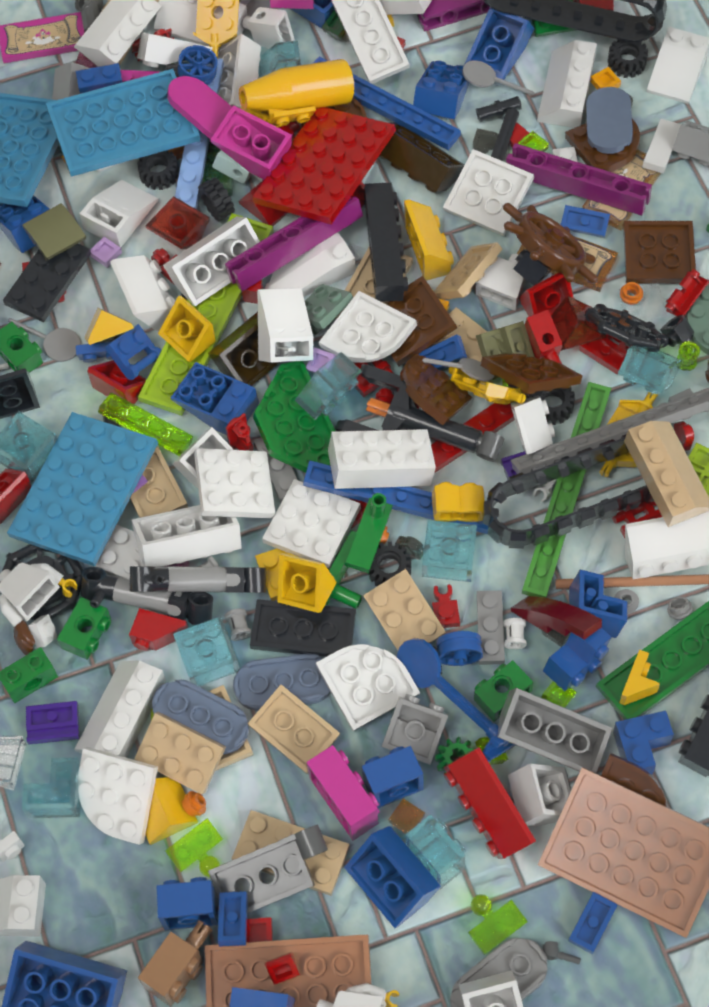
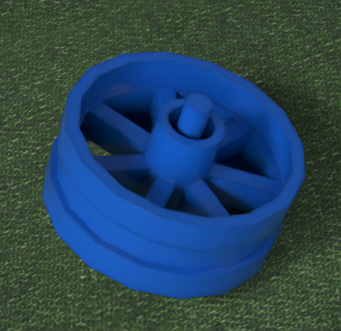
[177,45,218,85]
[436,631,483,666]

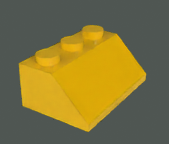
[404,199,454,281]

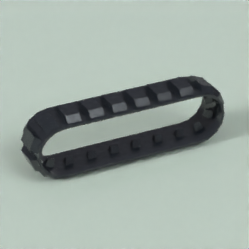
[484,0,667,42]
[483,434,688,549]

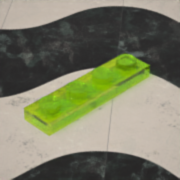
[98,392,193,456]

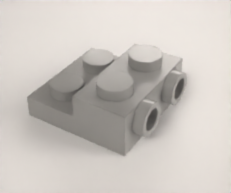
[382,694,448,765]

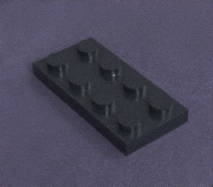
[3,244,91,322]
[250,599,356,657]

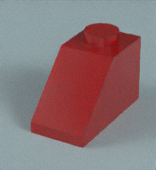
[129,608,189,651]

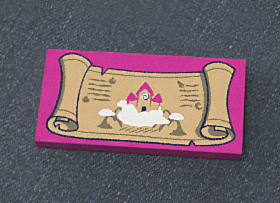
[0,12,85,63]

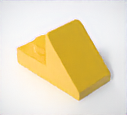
[619,650,660,705]

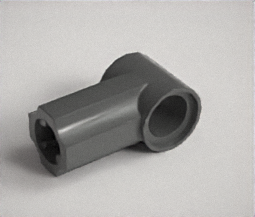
[75,0,103,32]

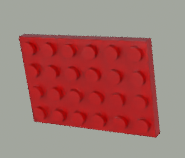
[252,107,396,225]

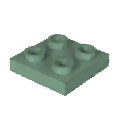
[305,284,353,335]

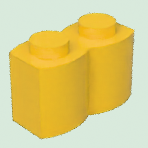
[432,482,485,522]

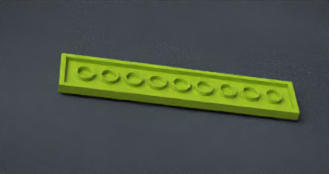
[138,213,274,416]

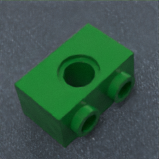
[0,322,43,373]
[57,597,111,660]
[0,647,58,704]
[474,660,533,722]

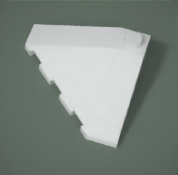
[265,215,356,297]

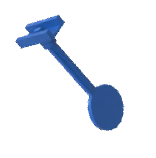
[397,638,516,762]

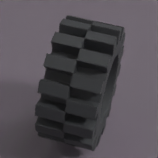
[607,39,648,78]
[137,150,179,190]
[198,177,235,221]
[532,386,575,425]
[368,542,412,586]

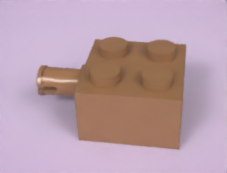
[138,921,213,1007]

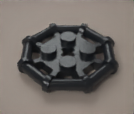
[585,304,669,352]
[0,544,83,620]

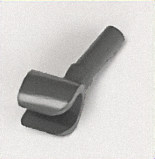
[543,941,581,965]

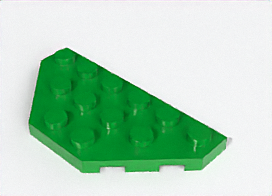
[253,361,336,473]

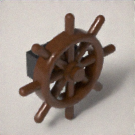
[503,203,598,286]

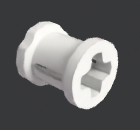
[504,618,527,650]

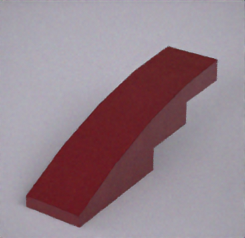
[511,596,602,639]

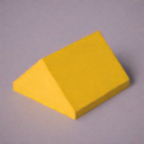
[158,296,216,362]
[84,308,134,345]
[277,553,337,613]
[145,777,198,845]

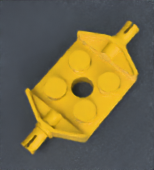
[193,0,239,58]
[448,367,526,405]
[599,390,658,477]

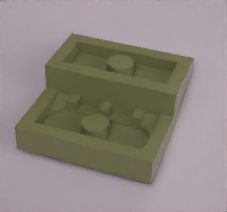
[22,203,86,261]
[476,321,534,380]

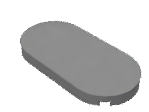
[450,938,547,1007]

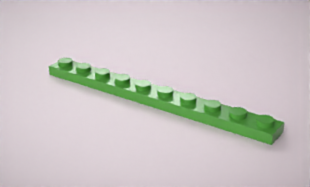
[522,382,611,598]

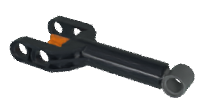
[335,364,505,462]

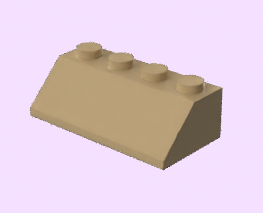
[624,421,709,527]

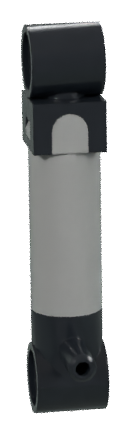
[129,566,266,593]
[81,567,213,626]

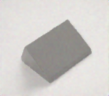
[52,62,89,100]

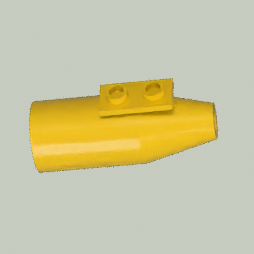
[239,59,354,127]

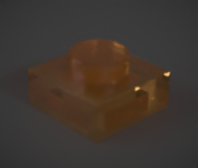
[388,798,425,836]

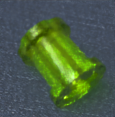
[676,341,700,371]

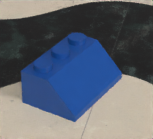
[344,826,441,928]

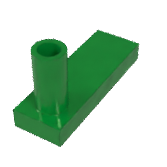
[345,493,393,574]
[326,531,363,609]

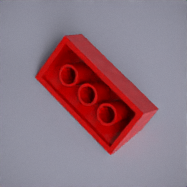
[443,747,536,859]

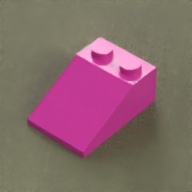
[210,105,292,180]

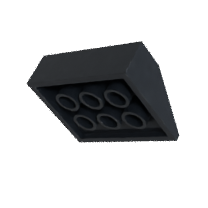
[0,368,40,419]

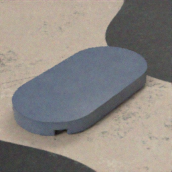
[586,87,633,154]
[233,654,331,711]
[152,679,249,754]

